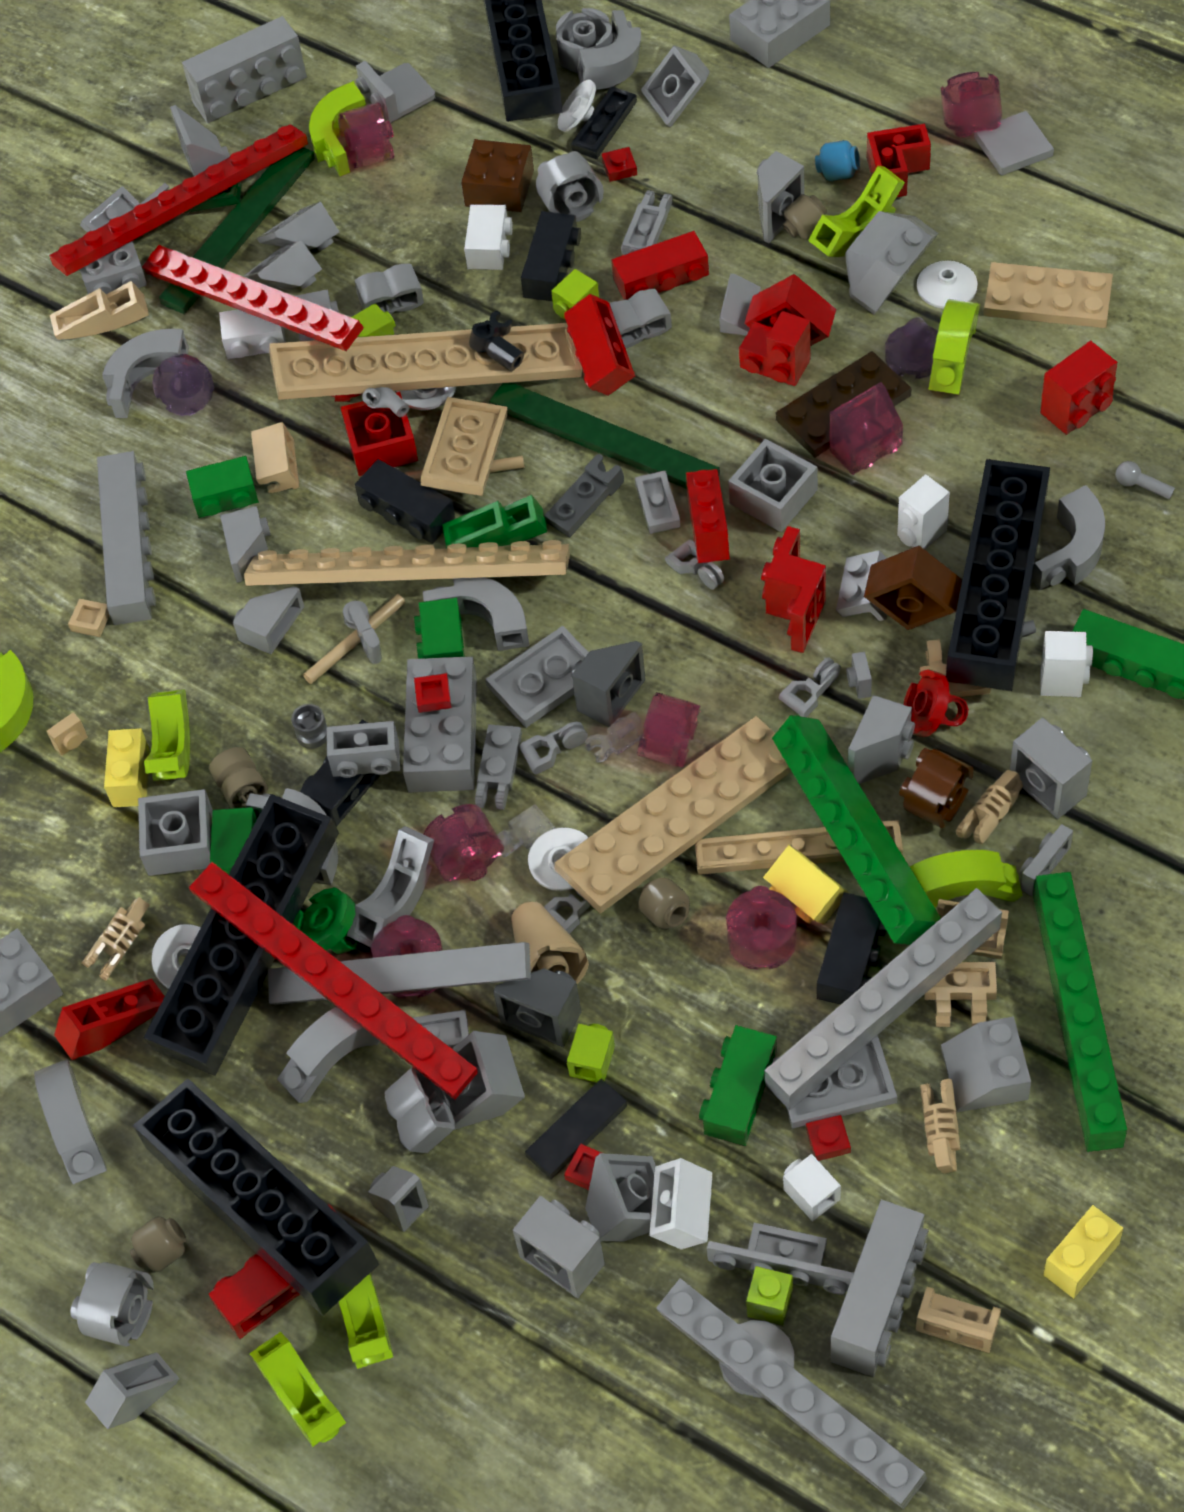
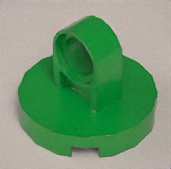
[293,887,359,954]

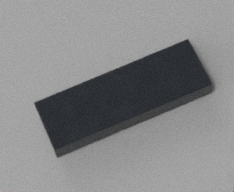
[571,87,637,159]
[525,1079,627,1179]

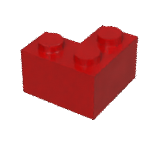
[866,123,931,197]
[744,274,837,346]
[739,311,811,386]

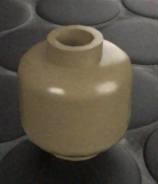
[782,194,827,239]
[638,877,690,929]
[130,1216,187,1272]

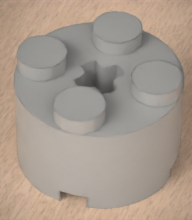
[556,8,613,73]
[536,151,604,222]
[70,1262,154,1347]

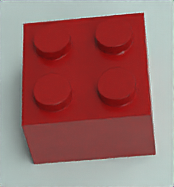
[1040,340,1118,435]
[340,392,419,476]

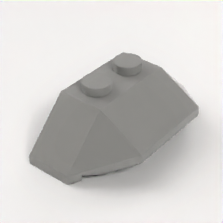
[845,211,939,315]

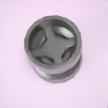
[291,704,327,749]

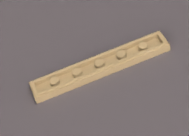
[695,820,903,875]

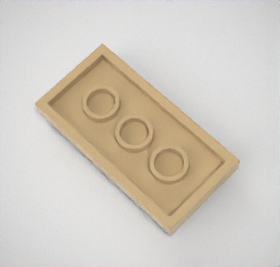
[984,262,1113,328]
[421,397,508,496]

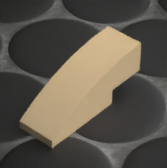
[50,281,149,340]

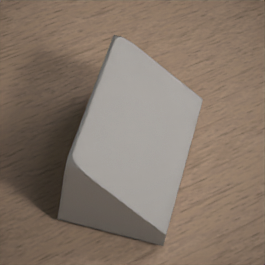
[719,273,761,335]

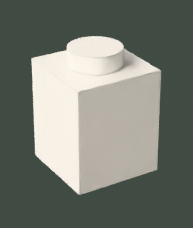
[783,1154,841,1222]

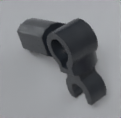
[469,311,524,372]

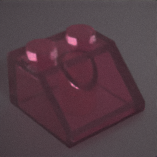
[830,382,903,475]

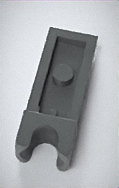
[544,454,624,538]

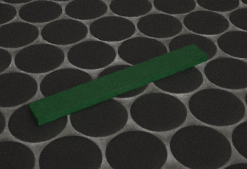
[159,147,315,315]
[489,382,720,489]

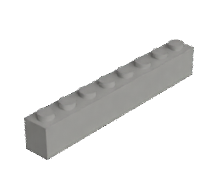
[764,888,1002,1110]
[657,1278,927,1510]

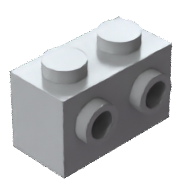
[80,241,147,294]
[326,721,400,778]

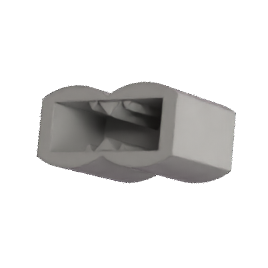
[355,264,424,314]
[610,289,672,348]
[385,1067,455,1153]

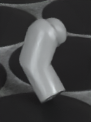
[362,387,409,417]

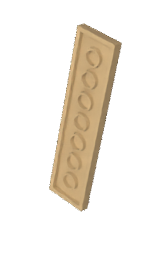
[555,716,792,914]

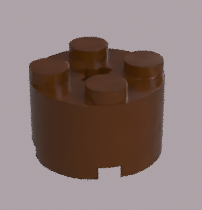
[899,748,974,828]

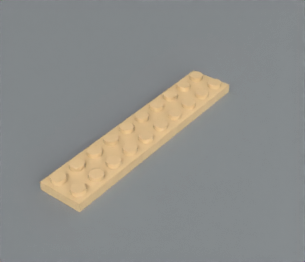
[269,323,583,400]
[244,540,570,586]

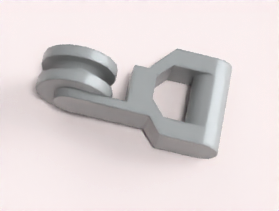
[665,539,724,590]
[343,600,382,664]
[779,657,841,717]
[519,721,588,774]
[544,892,591,934]

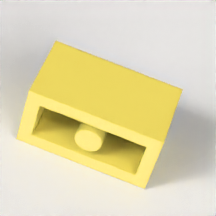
[104,728,150,807]
[763,845,850,925]
[1043,1205,1123,1299]

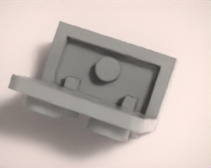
[356,61,436,123]

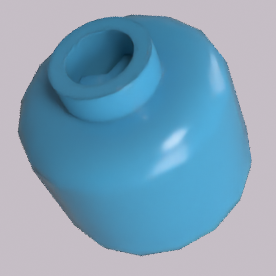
[815,140,860,182]

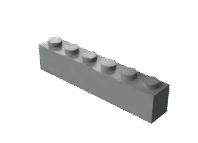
[97,451,156,625]

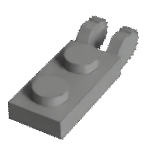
[621,190,672,255]
[475,724,522,810]

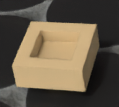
[68,599,110,637]
[47,712,88,756]

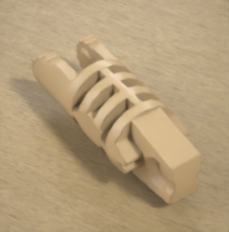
[956,770,1023,845]
[81,897,150,981]
[920,1078,961,1174]

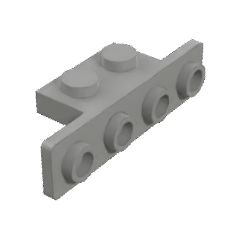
[80,183,169,232]
[707,1223,854,1295]

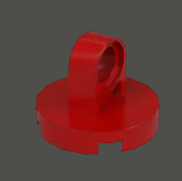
[903,669,969,737]

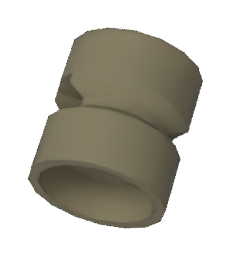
[209,747,268,809]

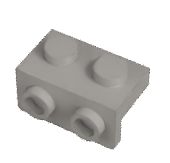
[836,550,887,621]

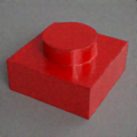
[602,147,638,182]
[414,673,452,713]
[806,1115,851,1161]
[564,1143,602,1190]

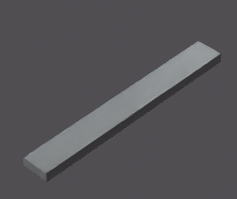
[268,942,531,1005]

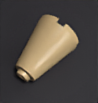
[511,902,589,984]

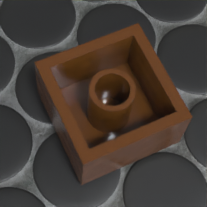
[461,139,534,213]
[864,545,963,630]

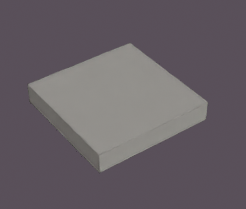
[974,111,1054,176]

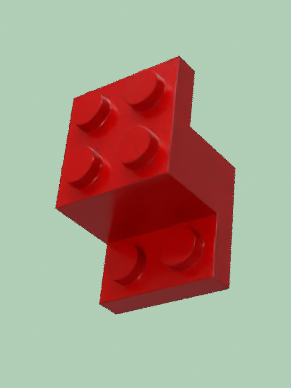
[761,526,826,653]

